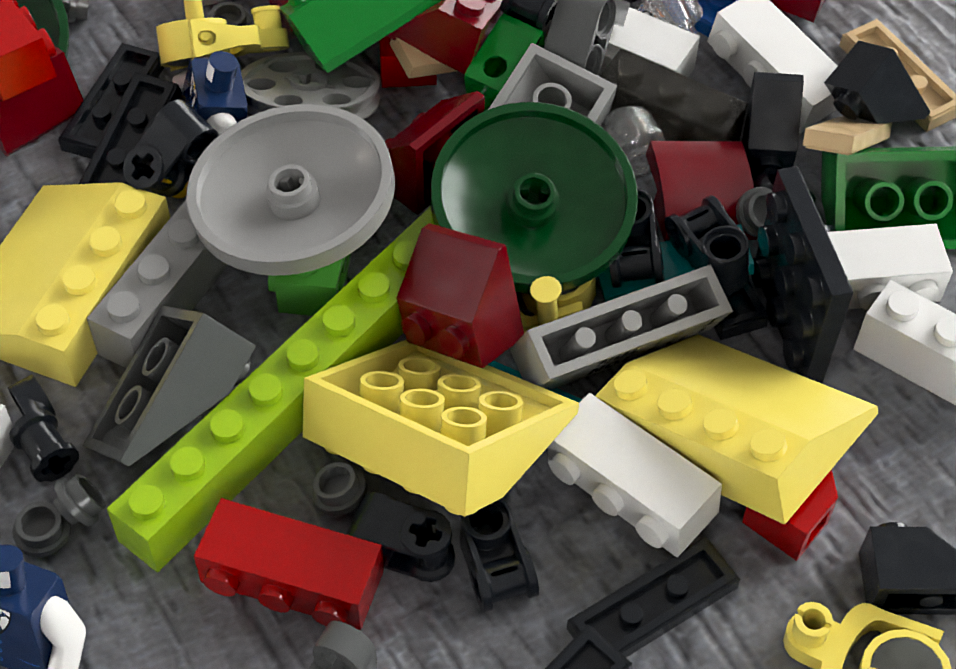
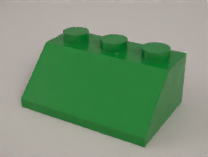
[280,0,442,73]
[821,146,956,249]

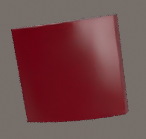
[645,141,758,241]

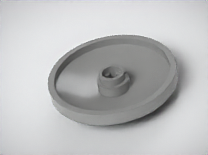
[186,104,395,276]

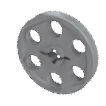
[241,52,380,119]

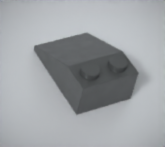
[83,306,256,466]

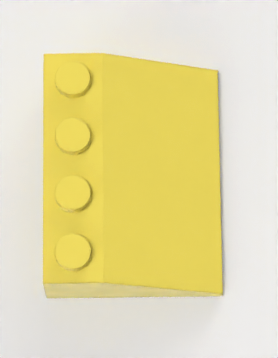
[0,182,170,387]
[595,334,878,525]
[303,339,579,517]

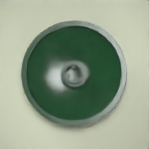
[430,102,638,294]

